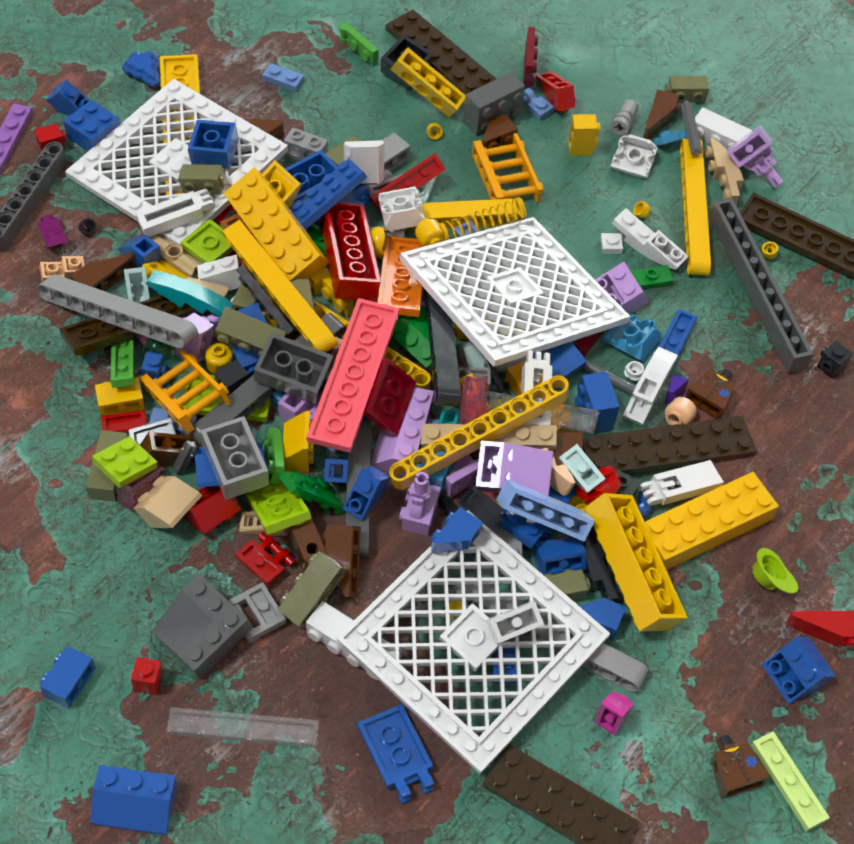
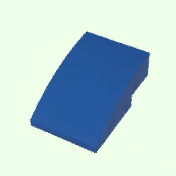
[528,324,587,379]

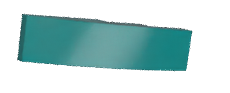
[145,270,232,317]

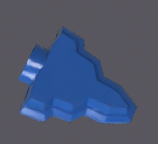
[122,51,160,88]

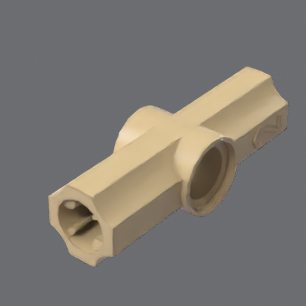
[149,234,202,279]

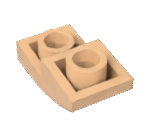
[39,256,85,282]
[543,448,576,496]

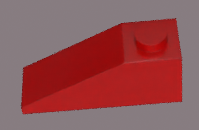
[536,71,575,112]
[786,611,854,649]

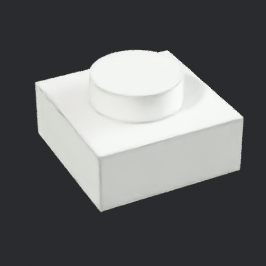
[600,233,623,254]

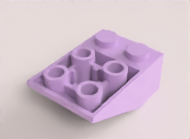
[572,262,650,314]
[476,441,553,496]

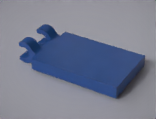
[357,704,434,804]

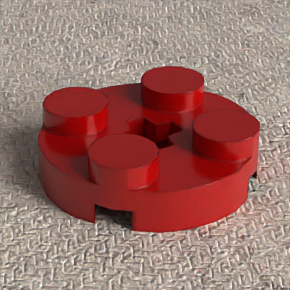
[575,466,621,505]

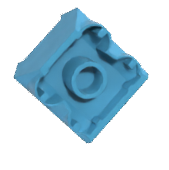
[603,314,662,362]

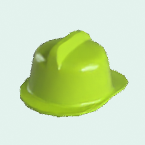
[752,548,798,594]

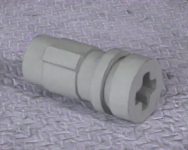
[610,99,638,136]

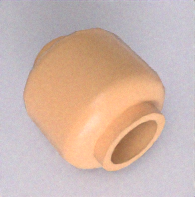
[664,397,697,425]

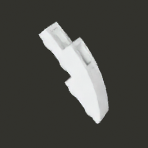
[612,208,689,270]
[623,347,678,426]

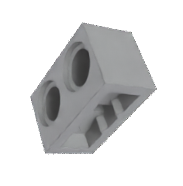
[284,128,328,161]

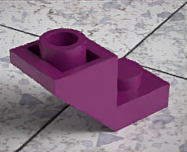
[37,214,68,248]

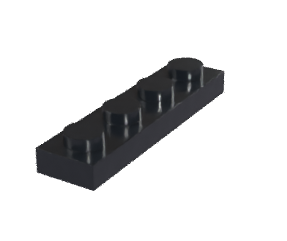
[236,265,299,338]

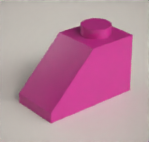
[595,691,634,736]

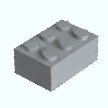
[201,416,269,500]

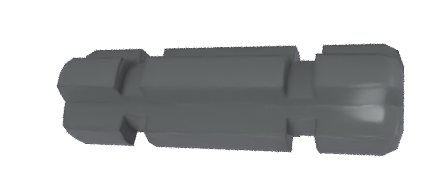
[173,440,197,475]

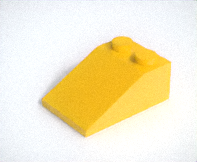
[262,160,302,209]

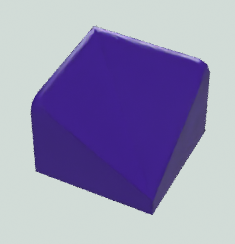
[665,375,689,405]

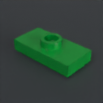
[630,265,674,289]

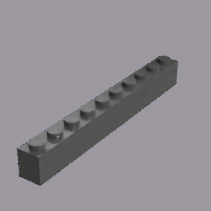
[709,198,814,373]

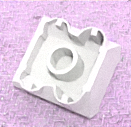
[610,134,658,178]
[344,140,384,185]
[378,187,425,233]

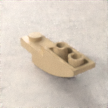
[705,138,744,206]

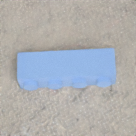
[496,479,595,541]

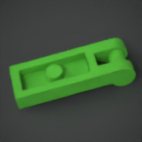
[339,23,378,66]
[263,427,285,485]

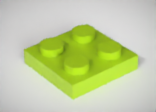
[180,219,234,264]
[92,436,157,488]

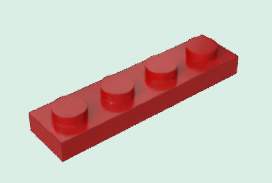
[370,153,446,213]

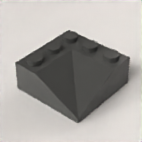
[151,573,252,680]

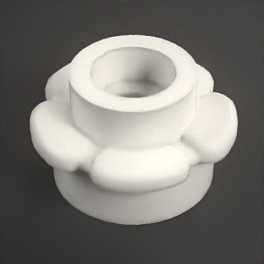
[624,361,644,381]

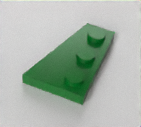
[279,471,345,516]

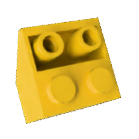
[283,411,315,473]

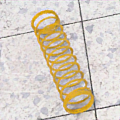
[439,197,527,241]

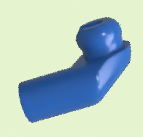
[637,491,653,518]

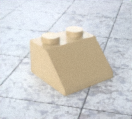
[134,476,202,528]

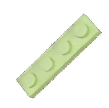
[751,731,830,832]

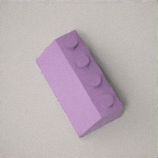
[370,387,434,475]

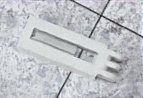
[135,189,215,237]
[520,350,552,425]
[639,460,723,506]

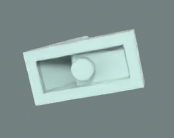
[559,444,606,493]

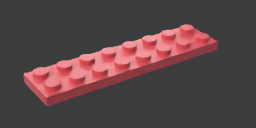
[307,298,400,453]

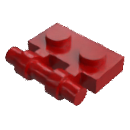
[235,532,296,587]

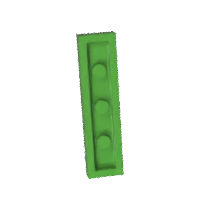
[111,337,135,388]

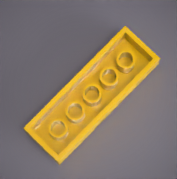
[223,167,329,281]
[645,472,779,570]
[585,493,688,632]

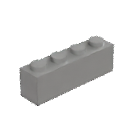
[348,133,410,194]

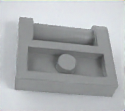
[228,582,286,643]

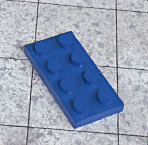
[290,159,367,230]
[497,486,576,549]

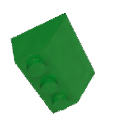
[392,304,463,372]

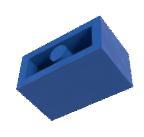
[534,536,587,575]
[40,646,95,709]

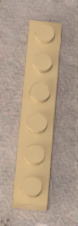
[421,424,557,449]

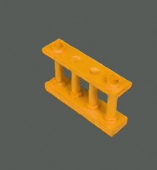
[472,133,544,203]
[139,349,231,434]

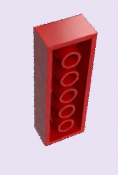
[320,202,381,302]

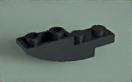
[458,484,505,527]
[584,526,620,603]

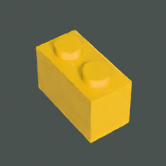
[568,114,600,156]
[95,377,145,416]

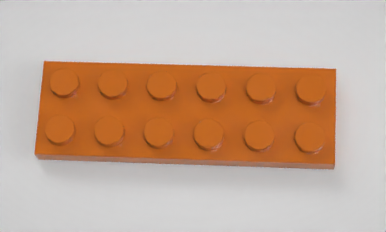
[378,236,423,317]

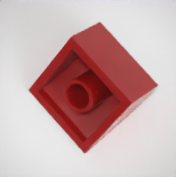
[184,485,242,534]

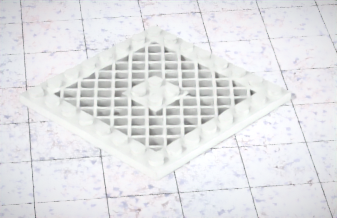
[65,79,289,244]
[399,217,630,367]
[336,510,610,774]

